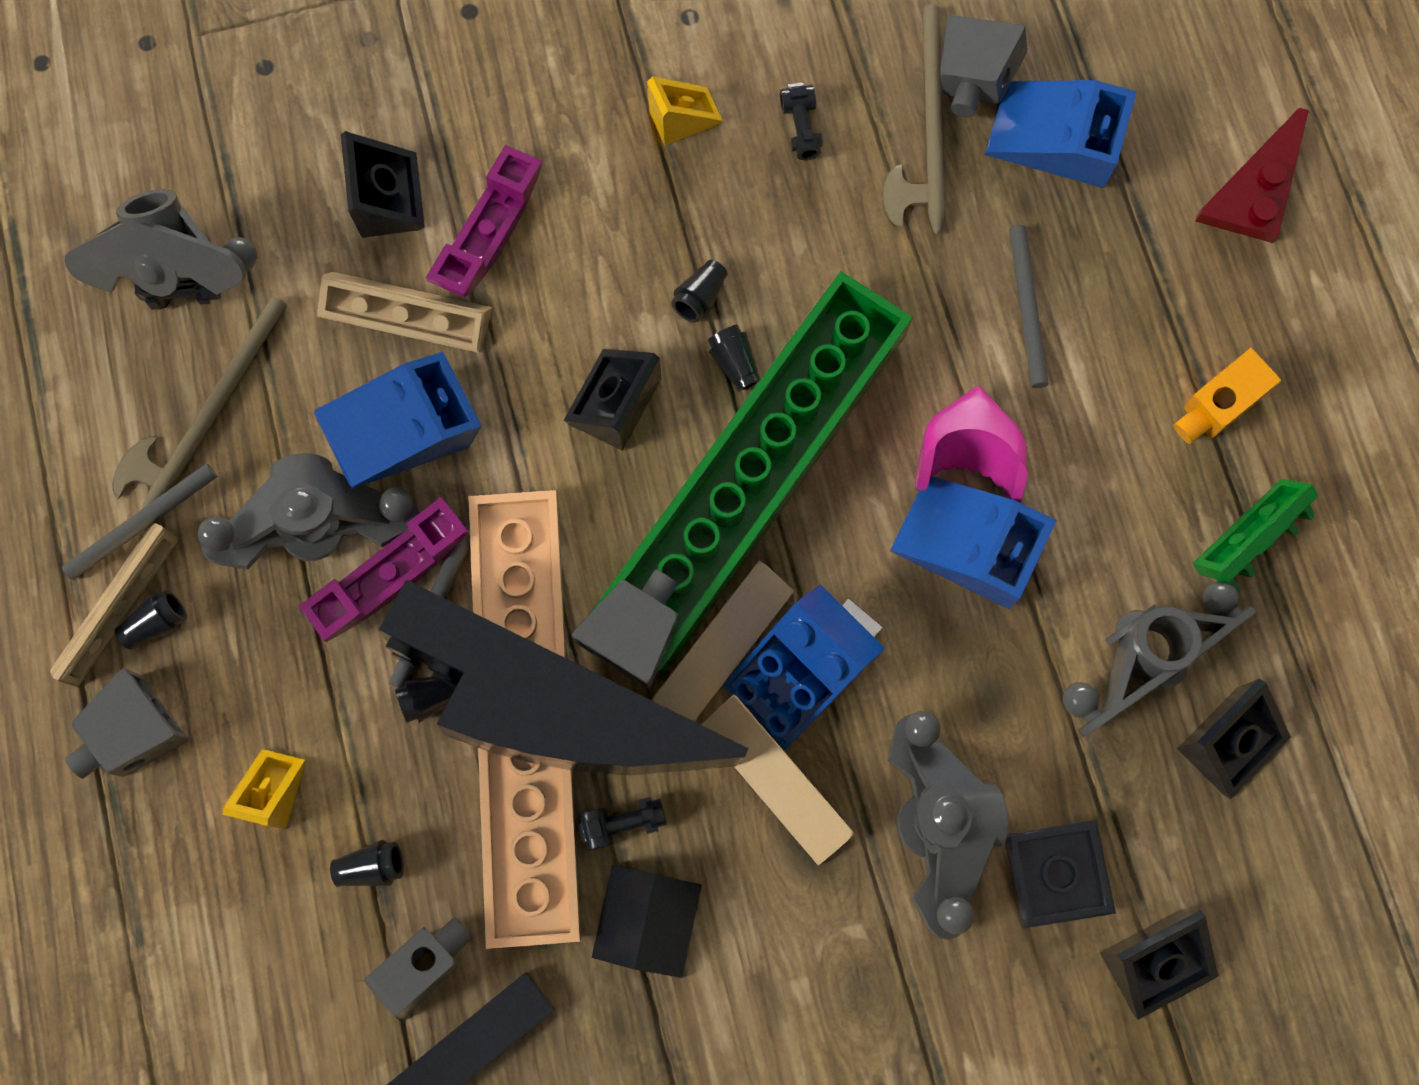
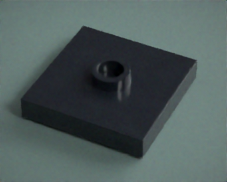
[1005,820,1116,928]

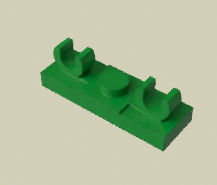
[1192,479,1319,591]

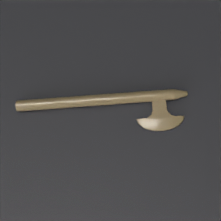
[882,4,945,234]
[112,296,287,510]

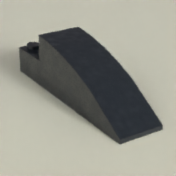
[378,580,749,775]

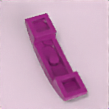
[426,145,543,298]
[299,497,469,642]

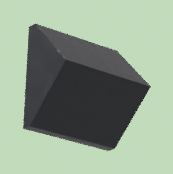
[341,131,425,238]
[563,349,662,451]
[1177,679,1291,799]
[591,865,702,978]
[1100,910,1218,1020]

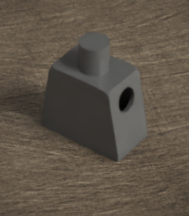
[940,15,1028,118]
[571,570,679,690]
[65,668,189,779]
[363,917,472,1022]

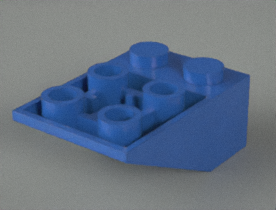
[985,80,1137,188]
[314,352,482,489]
[890,476,1057,609]
[723,584,885,750]

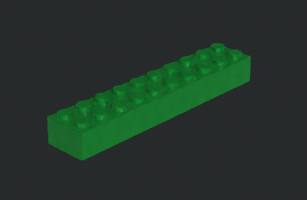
[588,271,913,679]

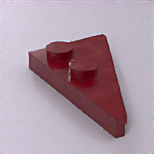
[1195,108,1309,243]

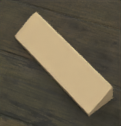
[317,272,492,353]
[50,523,179,687]
[652,560,794,722]
[701,694,855,866]

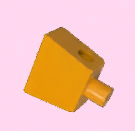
[1173,347,1281,444]

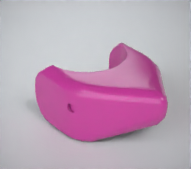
[915,386,1027,502]

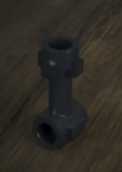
[779,82,823,161]
[135,280,221,310]
[577,797,666,851]

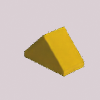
[647,76,723,146]
[223,749,305,829]

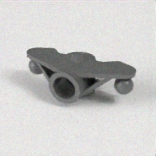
[64,189,258,297]
[197,453,419,570]
[1063,582,1257,737]
[888,711,1008,940]

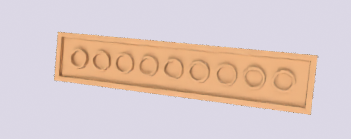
[469,490,581,949]

